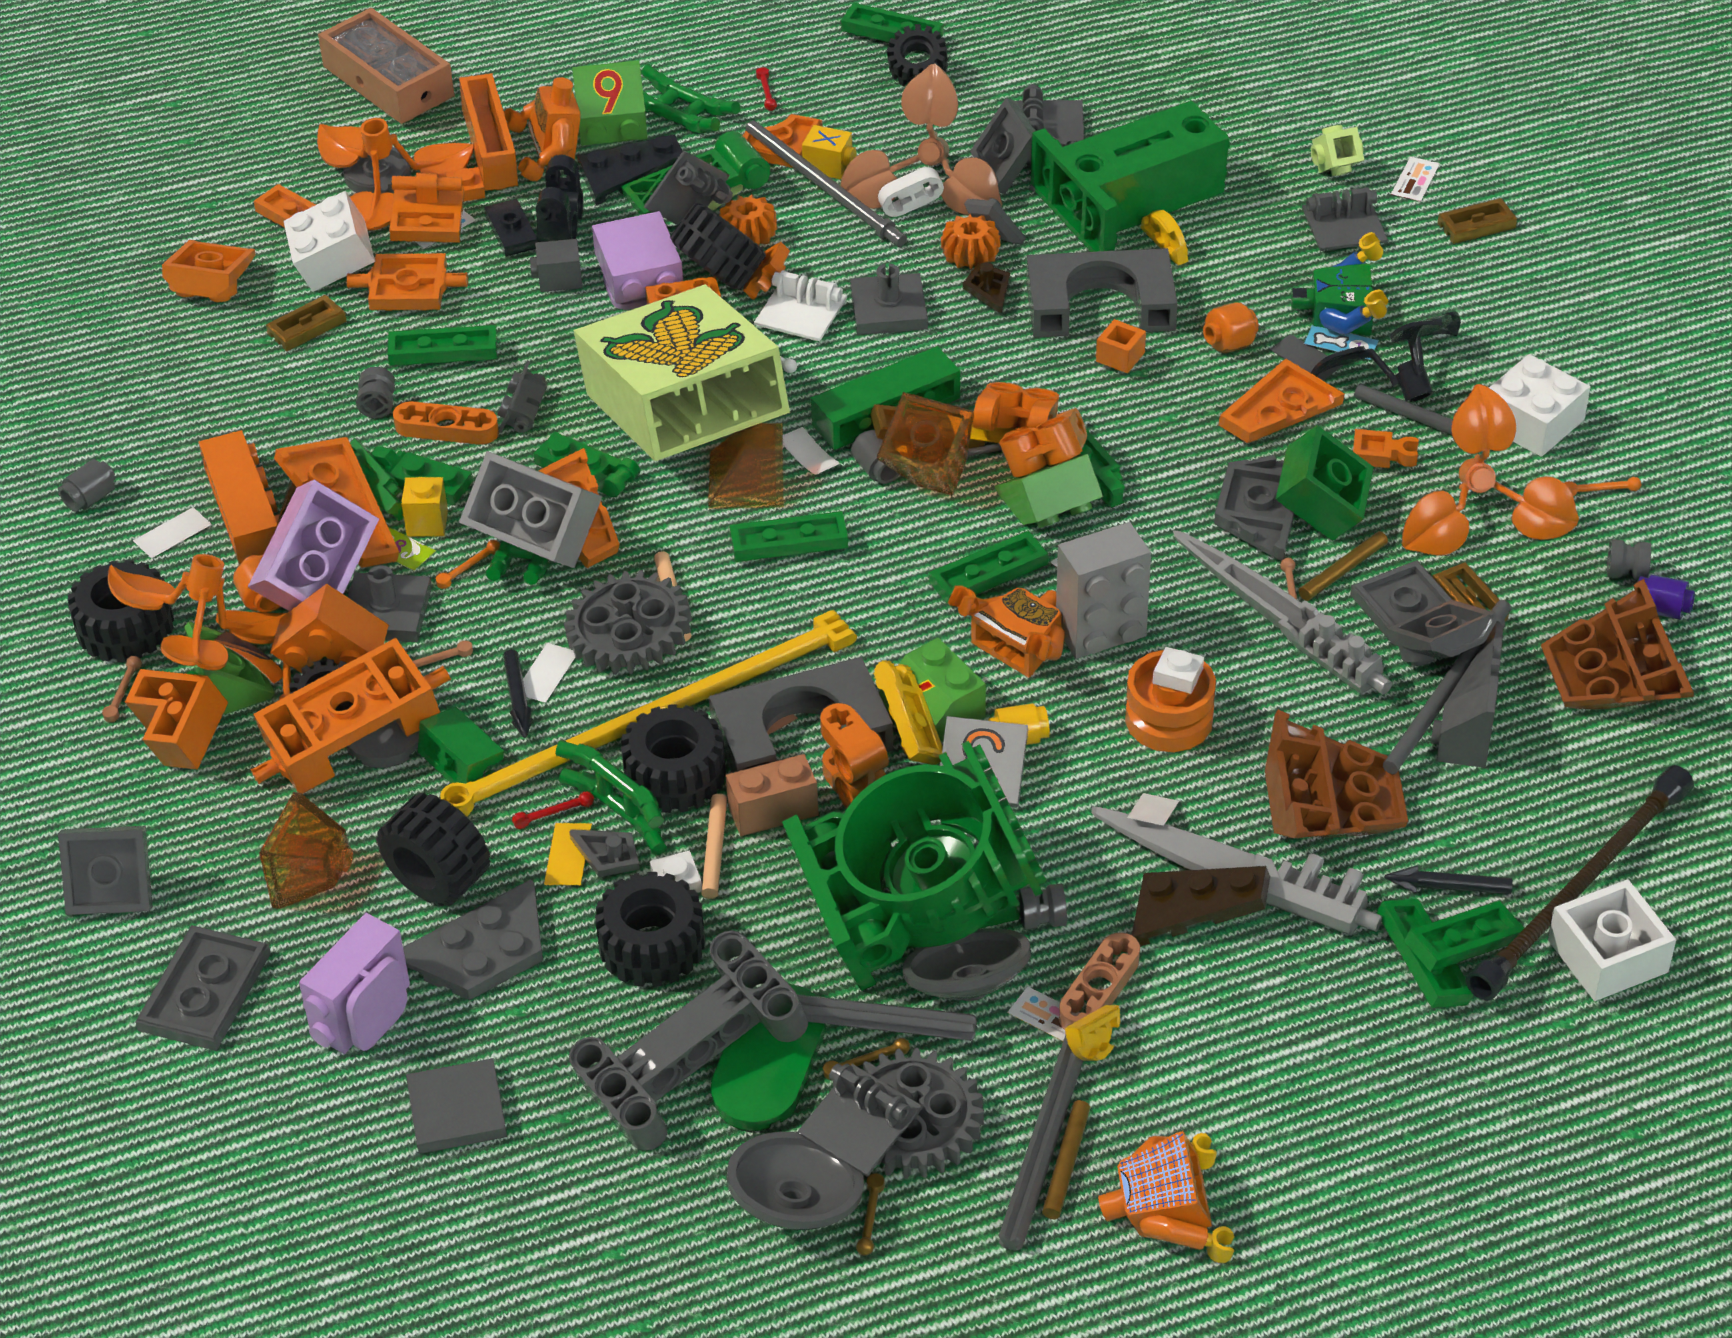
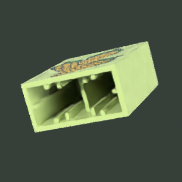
[573,284,790,461]

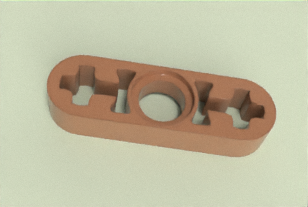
[1059,932,1140,1030]

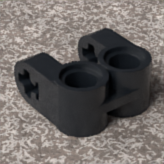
[536,155,584,242]

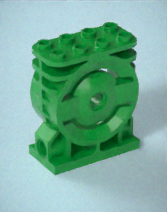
[782,741,1047,992]

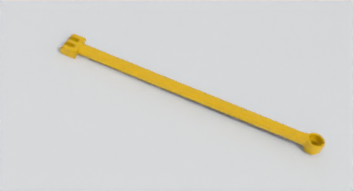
[440,610,857,817]

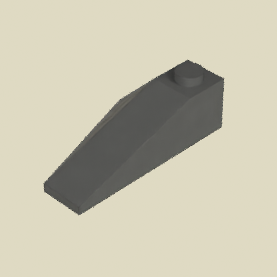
[1431,624,1504,768]

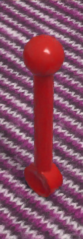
[756,67,777,111]
[512,791,594,829]

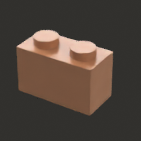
[726,754,819,837]

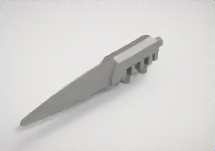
[1173,531,1392,695]
[1091,806,1382,936]

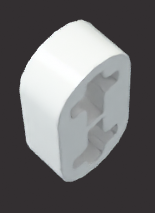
[878,167,944,217]

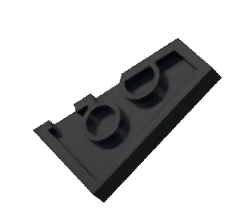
[577,134,683,206]

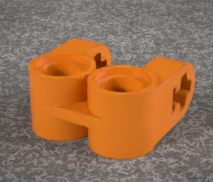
[973,382,1059,431]
[999,408,1087,477]
[820,703,889,808]

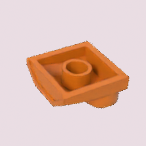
[162,240,255,302]

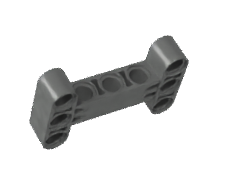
[569,930,808,1151]

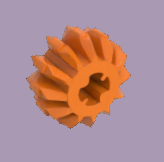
[719,194,777,245]
[941,214,1000,270]

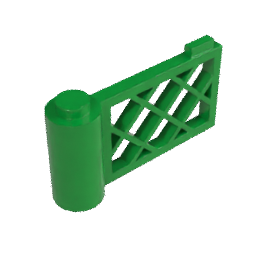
[621,131,771,215]

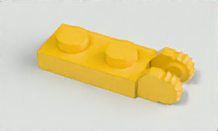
[873,660,943,765]

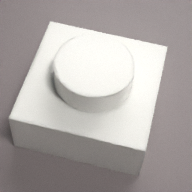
[1152,647,1204,694]
[650,850,702,893]

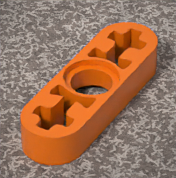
[393,401,499,445]

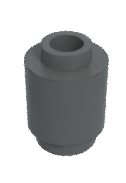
[851,430,903,484]
[58,459,116,512]

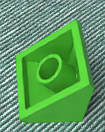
[184,621,275,715]

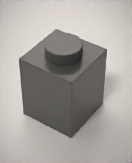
[530,239,582,292]

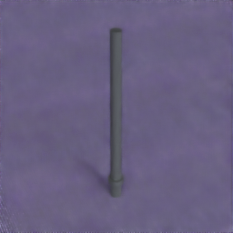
[746,120,907,247]
[1383,600,1511,774]

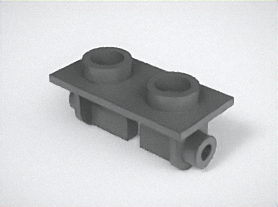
[497,360,547,433]

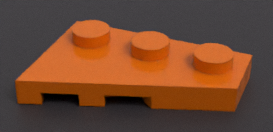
[1218,358,1345,443]
[538,448,620,568]

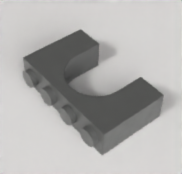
[1026,248,1178,338]
[709,657,893,773]

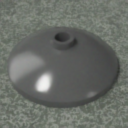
[902,928,1032,1001]
[726,1132,864,1230]

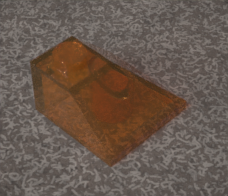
[877,392,974,496]
[708,423,785,509]
[259,792,353,909]

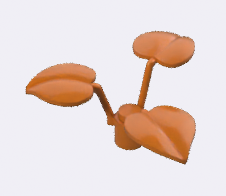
[317,118,474,231]
[1402,384,1579,555]
[108,554,287,671]

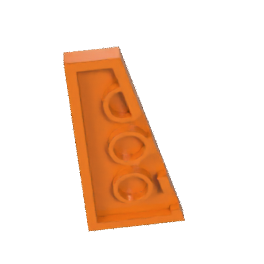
[274,437,399,568]

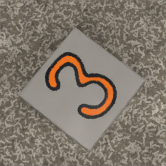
[940,716,1028,807]

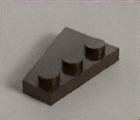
[1132,866,1270,947]

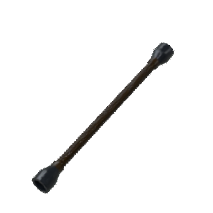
[1466,765,1694,1001]

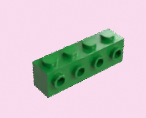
[811,346,961,450]

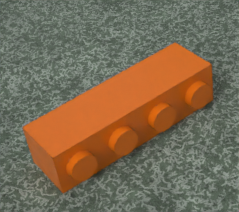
[459,73,518,191]
[198,430,280,565]

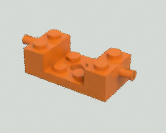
[250,638,451,796]

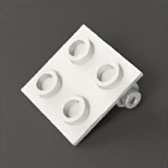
[754,270,847,342]

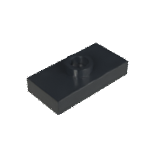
[484,199,538,257]

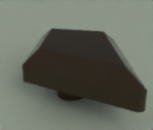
[963,262,1010,313]

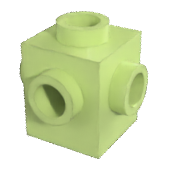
[1311,125,1364,177]

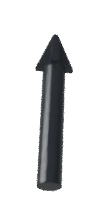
[503,649,533,738]
[1384,865,1513,894]

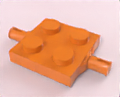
[347,253,468,311]

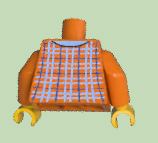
[1098,1131,1234,1263]

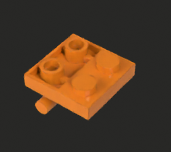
[389,173,464,243]

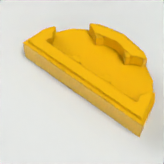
[1140,210,1188,265]
[1064,1005,1120,1061]

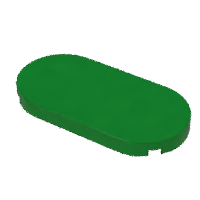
[711,984,826,1131]

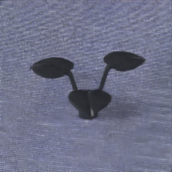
[1311,311,1461,403]

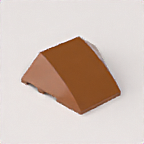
[1541,578,1694,709]
[1265,709,1409,838]

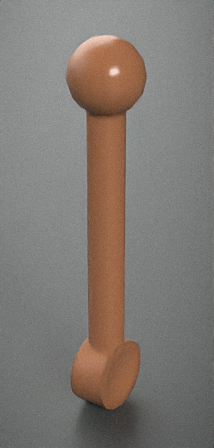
[1280,557,1297,599]
[413,640,473,667]
[102,656,142,722]

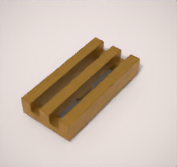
[1437,198,1517,244]
[266,295,347,352]
[1433,562,1509,621]

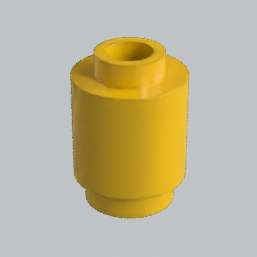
[988,703,1050,745]

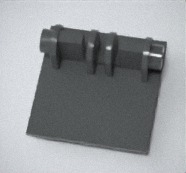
[1016,84,1084,145]
[644,150,733,225]
[1302,187,1388,251]
[797,1064,923,1177]

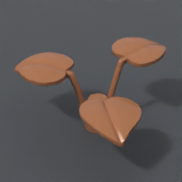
[841,64,1003,215]

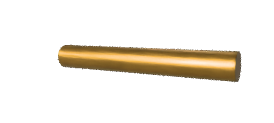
[1299,531,1388,601]
[1042,1100,1091,1219]

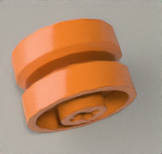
[1125,650,1216,753]

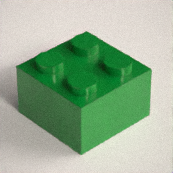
[1276,425,1374,541]

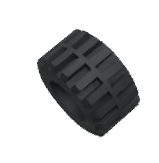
[670,203,766,290]
[68,560,174,662]
[621,704,726,813]
[376,793,491,906]
[595,872,705,987]

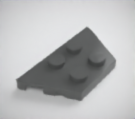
[1214,455,1295,560]
[403,879,543,1000]

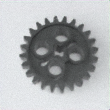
[564,570,692,675]
[863,1048,984,1179]

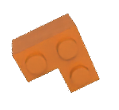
[270,583,389,673]
[125,669,228,770]

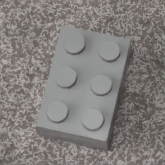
[459,451,602,568]
[1056,522,1151,659]

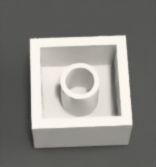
[284,191,375,292]
[1489,354,1591,457]
[1548,879,1676,1002]

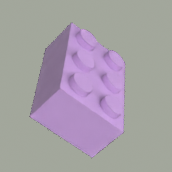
[248,480,379,611]

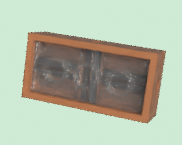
[318,8,455,124]

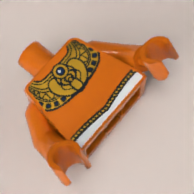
[504,77,581,181]
[948,586,1065,678]

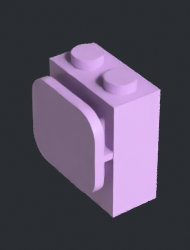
[592,211,683,310]
[299,913,410,1054]

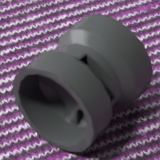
[356,367,395,418]
[1607,539,1651,580]
[1018,884,1067,930]

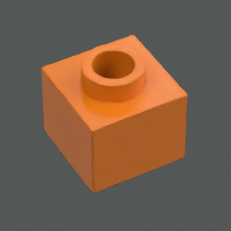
[1096,319,1146,374]

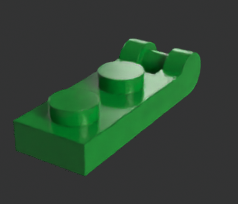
[533,432,640,497]

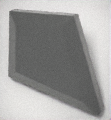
[964,198,1026,244]
[569,829,640,877]

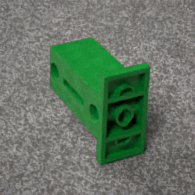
[1030,100,1230,252]

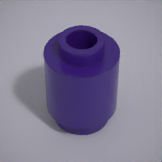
[1638,574,1695,620]

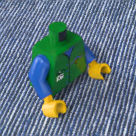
[1291,232,1388,335]

